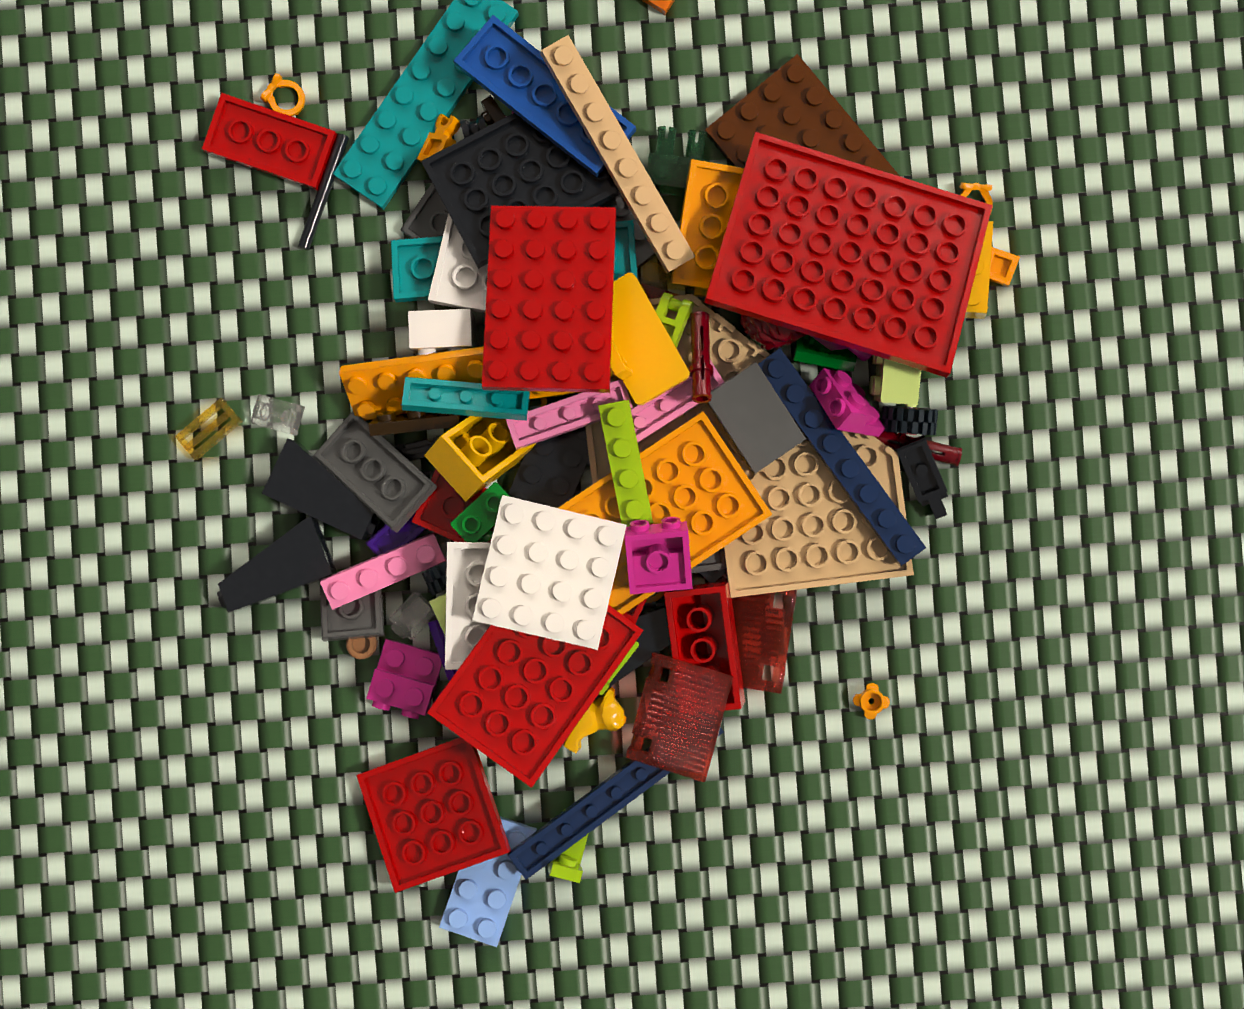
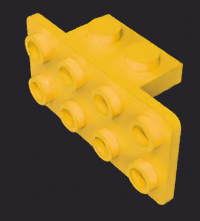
[611,273,690,406]

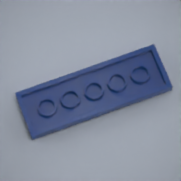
[453,15,636,177]

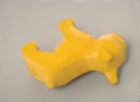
[563,687,627,754]

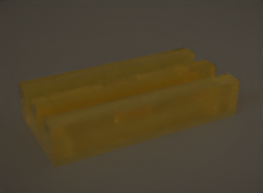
[175,398,243,460]

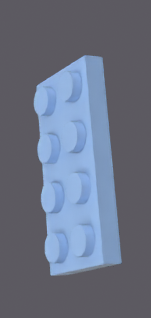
[439,816,537,947]

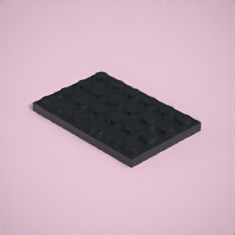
[421,113,621,269]

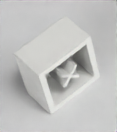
[408,309,477,356]

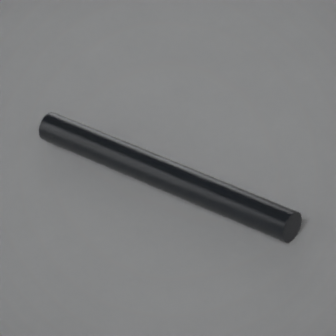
[298,133,349,250]

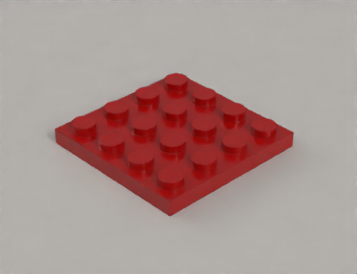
[356,737,511,893]

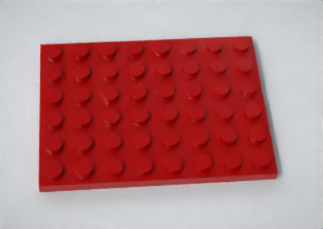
[704,132,993,378]

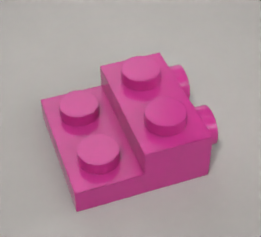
[809,368,886,437]
[624,517,693,594]
[366,638,442,719]

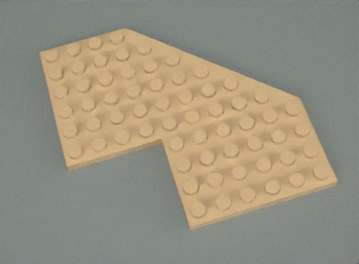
[581,294,914,598]

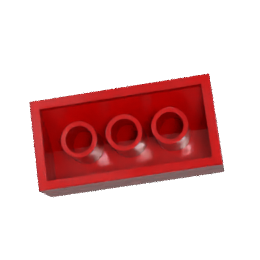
[664,581,745,715]

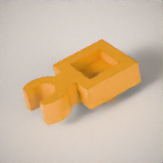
[417,114,461,163]
[989,247,1020,287]

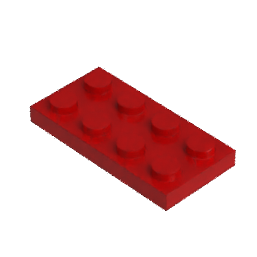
[202,93,337,190]

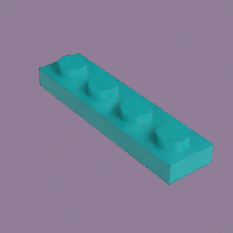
[401,377,530,421]

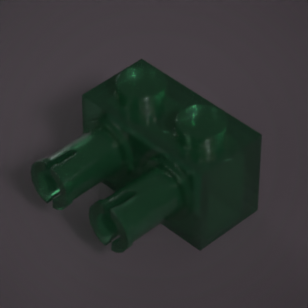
[647,126,710,196]

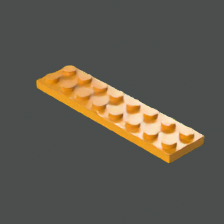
[339,346,580,421]

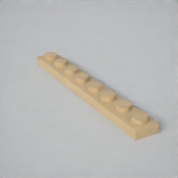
[540,35,695,273]

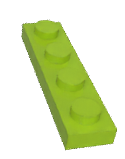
[598,399,653,527]

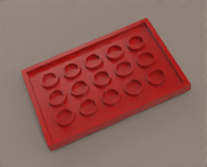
[482,206,616,393]
[427,605,644,788]

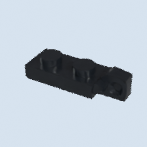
[895,435,948,519]

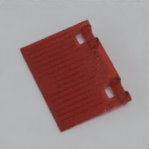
[715,574,797,694]
[625,652,734,782]

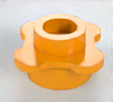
[853,683,890,720]

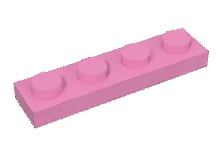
[631,360,724,443]
[506,379,633,450]
[320,532,445,610]

